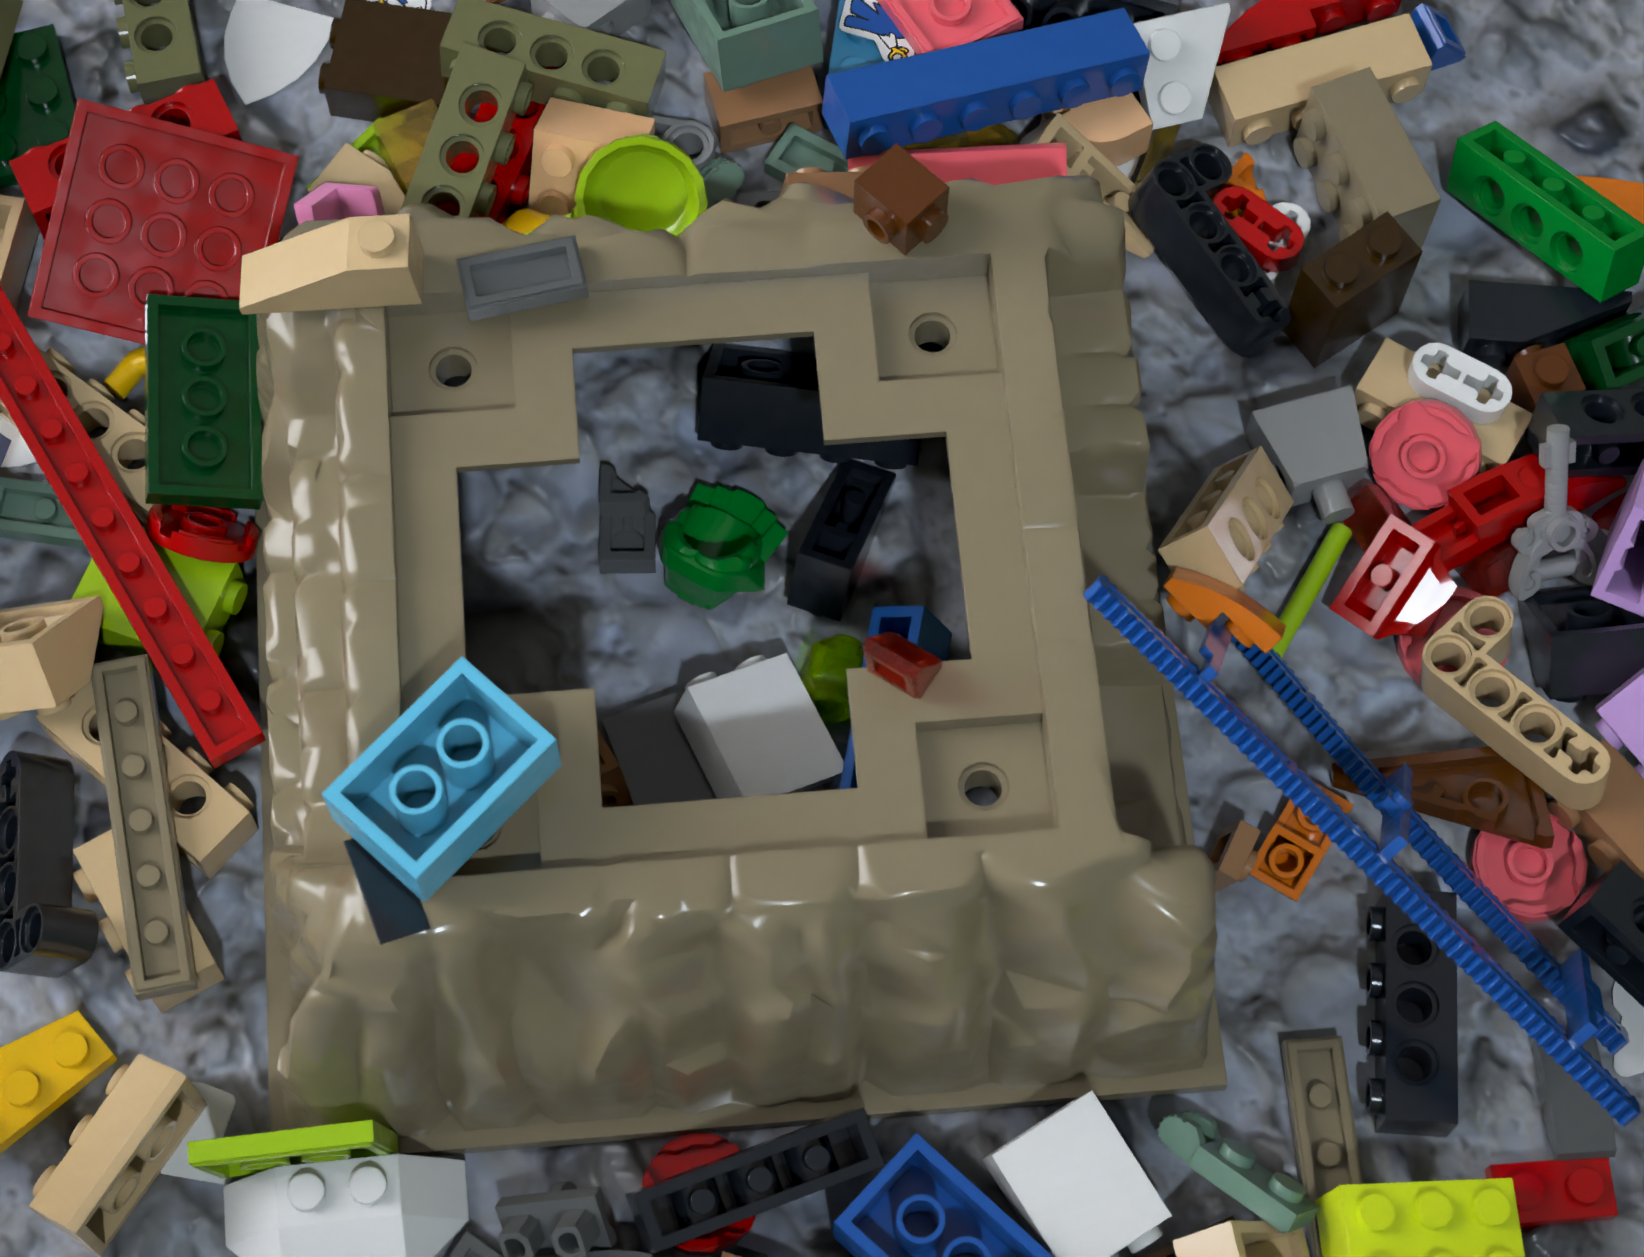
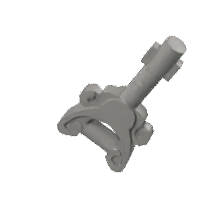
[1508,424,1598,601]

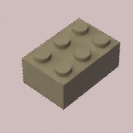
[1293,67,1441,249]

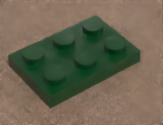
[0,24,76,189]

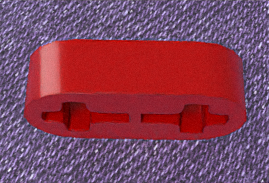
[1213,186,1304,272]

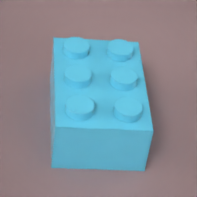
[321,656,562,903]

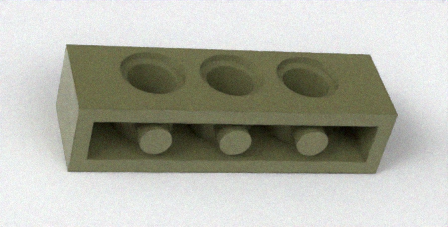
[114,0,206,105]
[440,0,666,118]
[401,42,534,218]

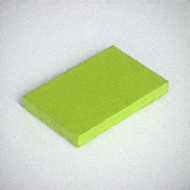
[187,1120,399,1179]

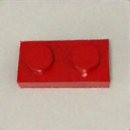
[1485,1158,1618,1227]

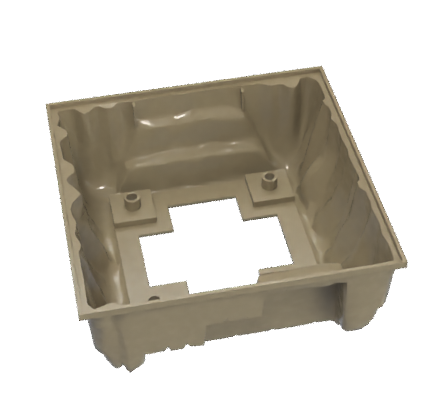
[255,175,1228,1157]

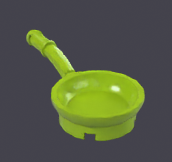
[525,134,708,236]

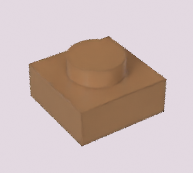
[1208,820,1261,891]

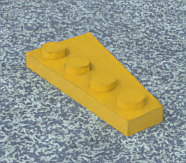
[0,1011,118,1154]

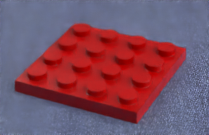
[27,98,299,345]

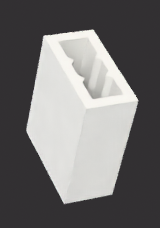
[673,653,844,799]
[982,1090,1172,1257]

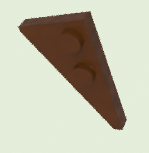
[1330,746,1555,849]

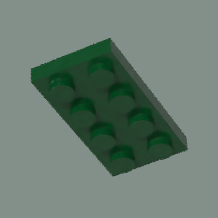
[145,294,263,510]

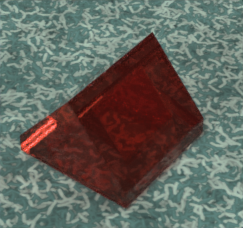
[1343,484,1412,552]
[1455,537,1518,598]

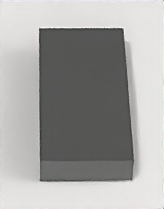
[456,235,589,322]

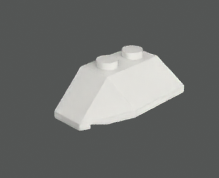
[223,1154,470,1257]

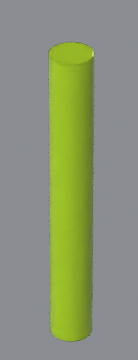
[1273,522,1352,659]

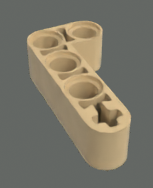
[1420,596,1611,810]

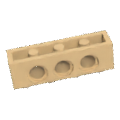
[0,347,170,524]
[1158,446,1294,592]
[35,680,259,879]

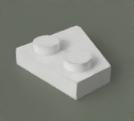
[1133,3,1231,130]

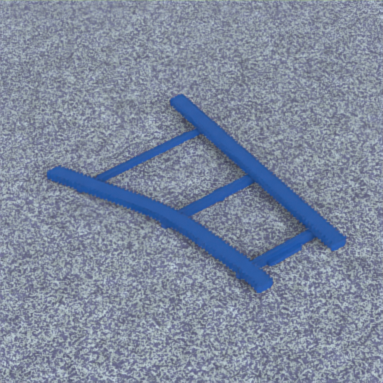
[1083,556,1641,1127]

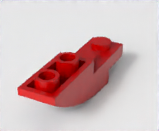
[1216,0,1402,66]
[1410,453,1626,572]

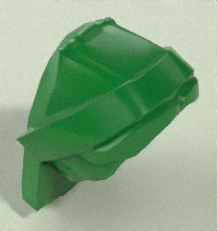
[658,483,788,610]

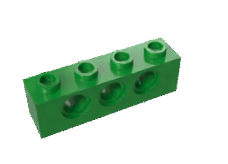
[1446,120,1644,303]

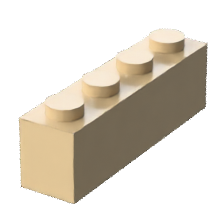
[1208,13,1433,147]

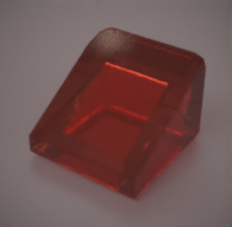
[862,632,943,699]

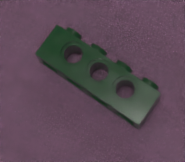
[1561,305,1644,391]

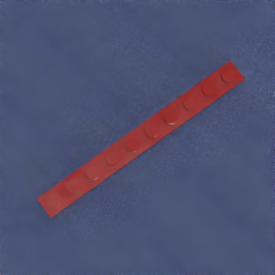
[0,286,266,769]

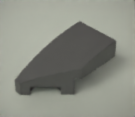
[599,465,656,574]

